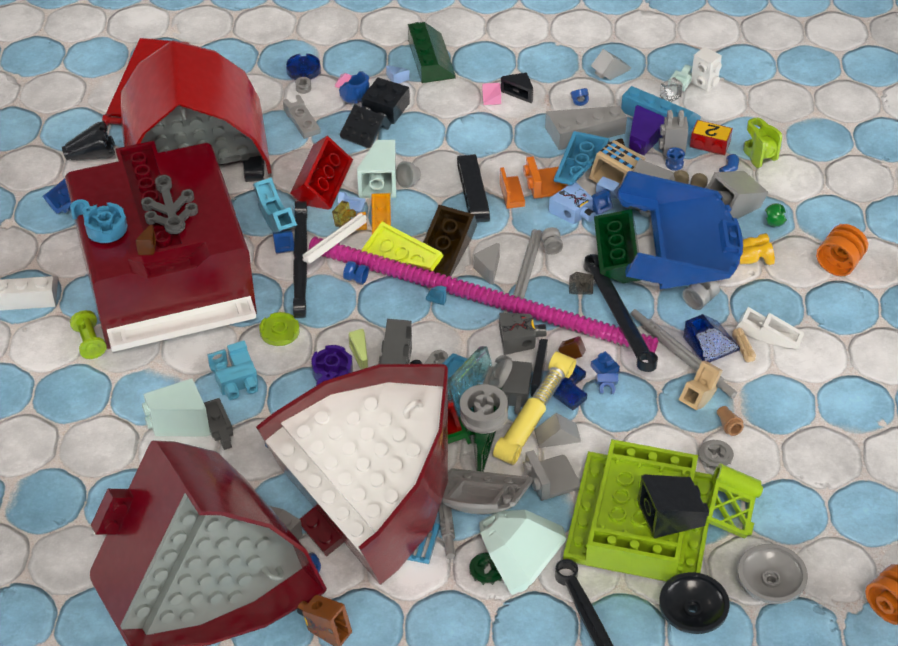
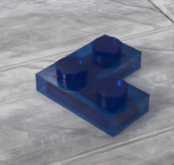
[543,364,588,410]

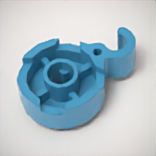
[70,199,127,243]

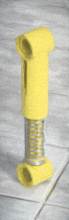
[493,351,576,465]

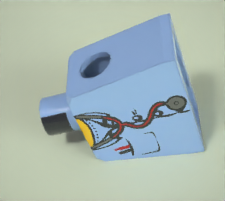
[549,182,596,224]

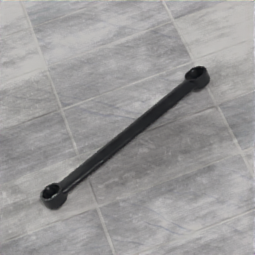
[584,254,658,372]

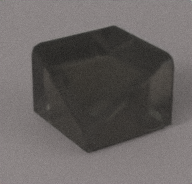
[569,272,594,295]

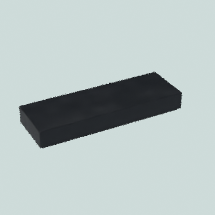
[531,339,548,397]

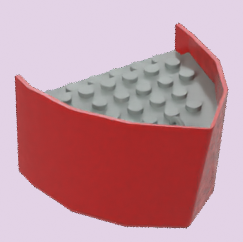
[121,40,272,174]

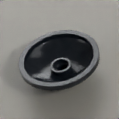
[659,572,730,634]

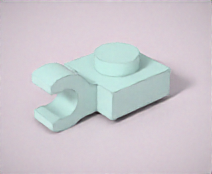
[668,64,692,91]

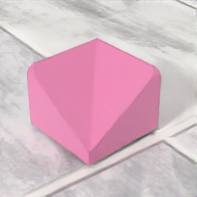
[482,83,501,105]

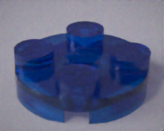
[286,54,321,80]

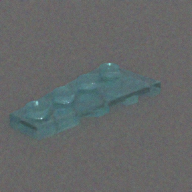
[448,346,492,417]

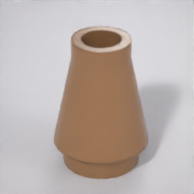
[717,406,744,436]

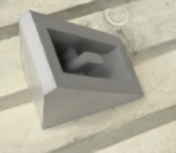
[474,243,500,285]
[535,413,581,448]

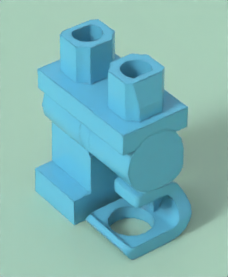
[207,340,258,400]

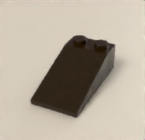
[418,205,477,277]

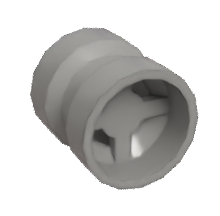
[541,227,563,255]

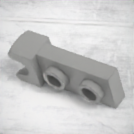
[283,95,320,139]

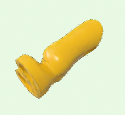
[740,233,775,265]

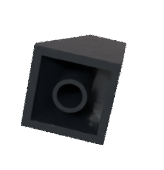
[638,474,709,538]

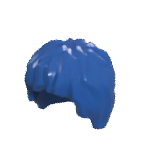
[339,71,370,104]

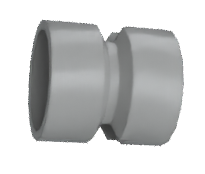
[682,281,720,310]

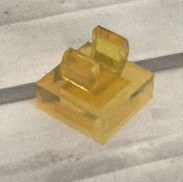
[332,200,357,228]

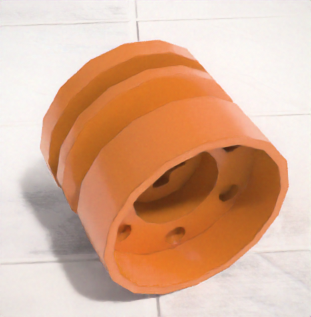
[816,224,869,276]

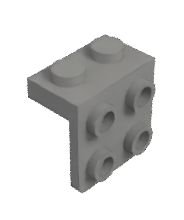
[523,450,581,501]

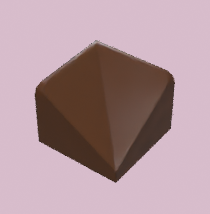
[136,225,156,255]
[558,336,586,359]

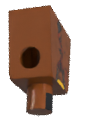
[297,595,352,646]

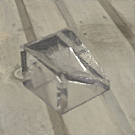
[659,77,683,102]

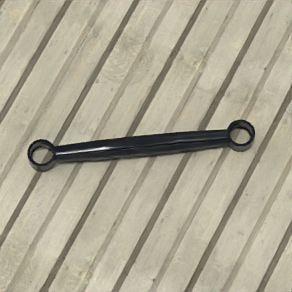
[293,201,307,318]
[555,559,613,646]

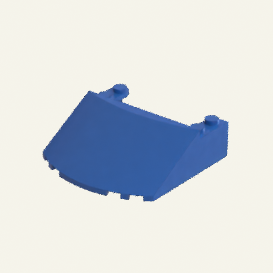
[617,171,743,289]

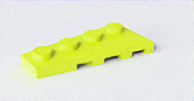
[361,222,444,271]

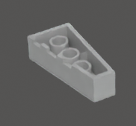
[545,106,627,150]

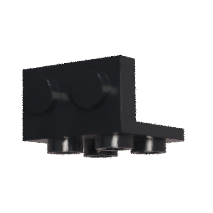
[340,104,391,149]

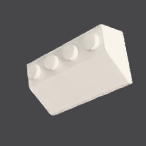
[0,276,58,311]

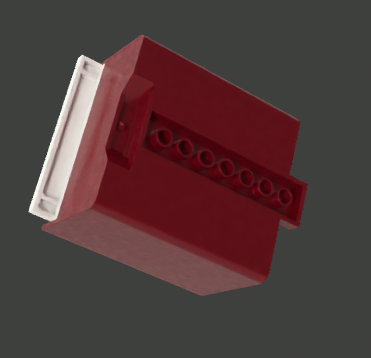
[65,141,257,352]

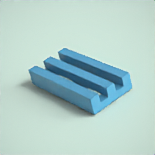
[407,523,440,564]

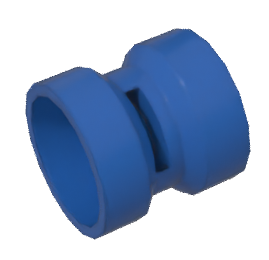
[343,261,369,285]

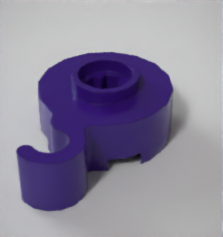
[312,345,353,386]

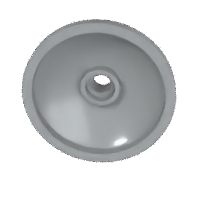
[738,544,808,604]

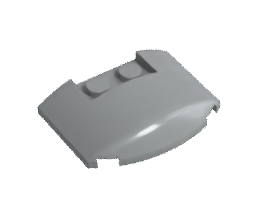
[441,468,533,514]

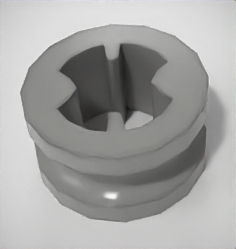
[295,77,311,94]

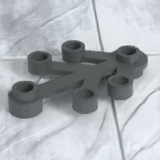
[141,175,198,234]

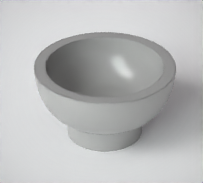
[396,161,421,188]

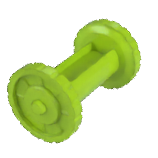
[70,310,107,359]

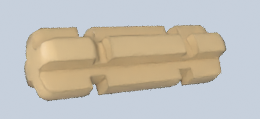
[732,328,756,363]

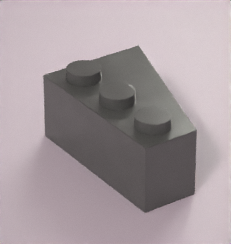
[379,319,412,364]

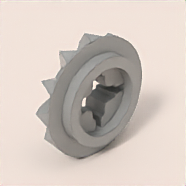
[699,440,734,469]

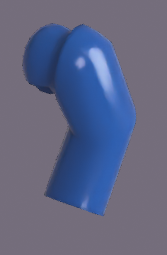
[719,154,739,172]

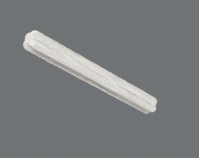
[302,213,367,264]

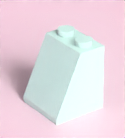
[357,140,396,198]
[142,378,210,437]

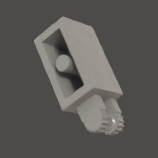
[659,110,688,157]

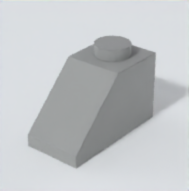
[591,49,631,80]

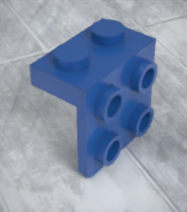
[42,178,71,214]

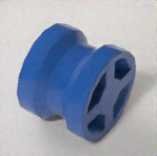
[665,147,685,171]

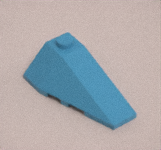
[554,131,609,185]

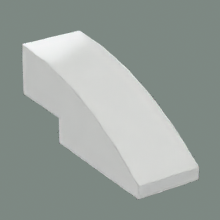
[735,307,804,349]

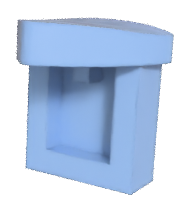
[338,192,366,216]

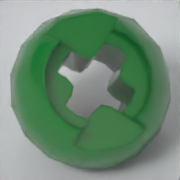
[765,203,787,227]

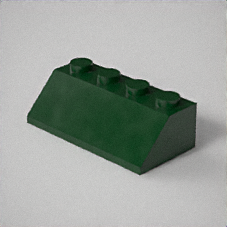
[408,22,456,83]
[594,209,640,284]

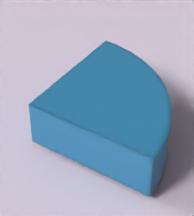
[426,286,446,305]

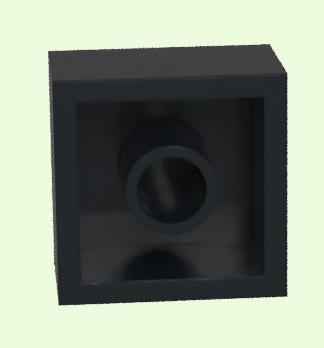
[361,77,410,124]

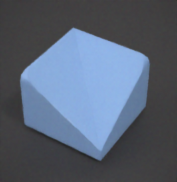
[386,65,410,84]
[596,176,620,198]

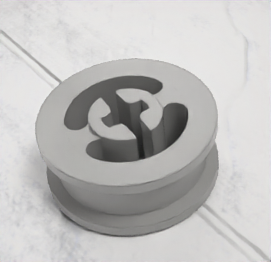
[460,384,508,434]

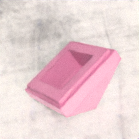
[335,73,352,88]

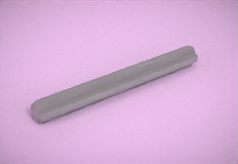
[513,229,542,299]

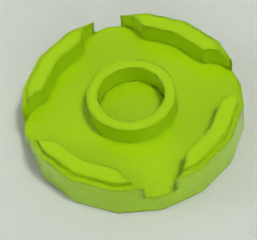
[259,312,300,346]

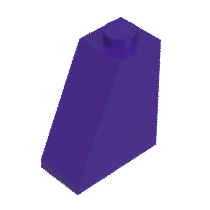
[629,105,665,156]

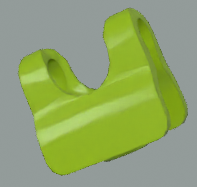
[743,117,782,168]

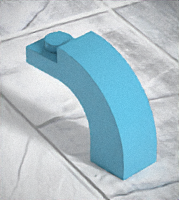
[253,177,297,233]

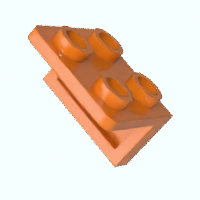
[523,156,568,199]

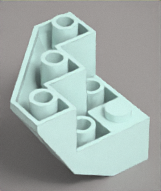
[479,510,567,595]

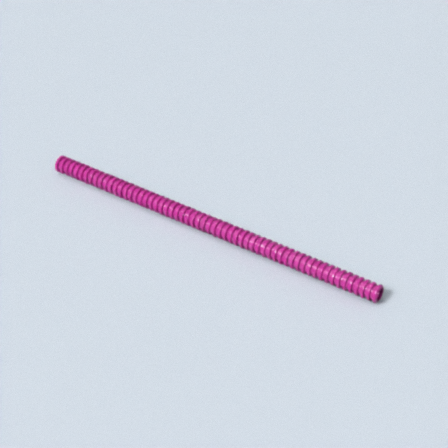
[309,236,658,353]

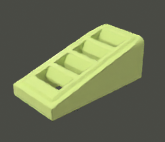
[349,329,368,370]

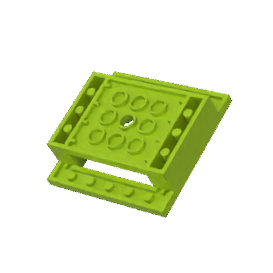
[563,439,713,581]

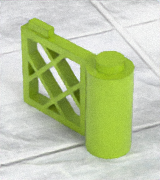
[706,463,763,539]

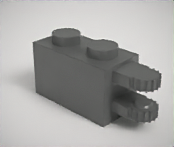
[501,361,532,414]

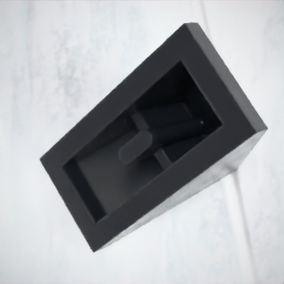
[501,72,533,103]

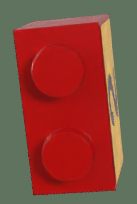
[690,120,733,155]

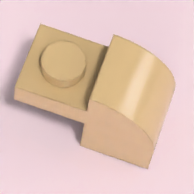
[679,361,723,410]

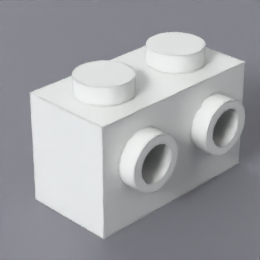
[691,46,722,91]

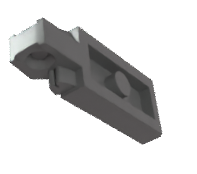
[204,398,233,450]

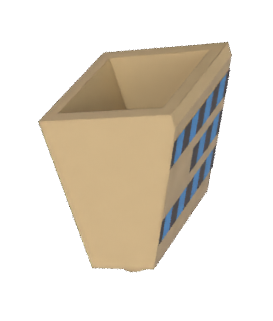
[589,140,646,187]

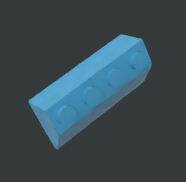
[621,86,701,132]

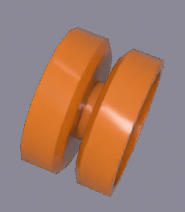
[865,564,898,625]

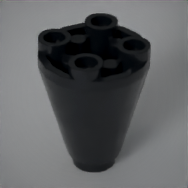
[62,121,115,161]

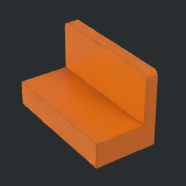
[500,167,525,209]

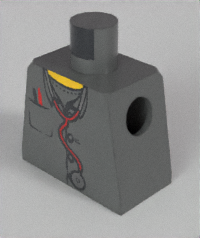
[499,313,547,355]

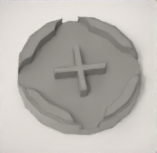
[483,355,513,388]

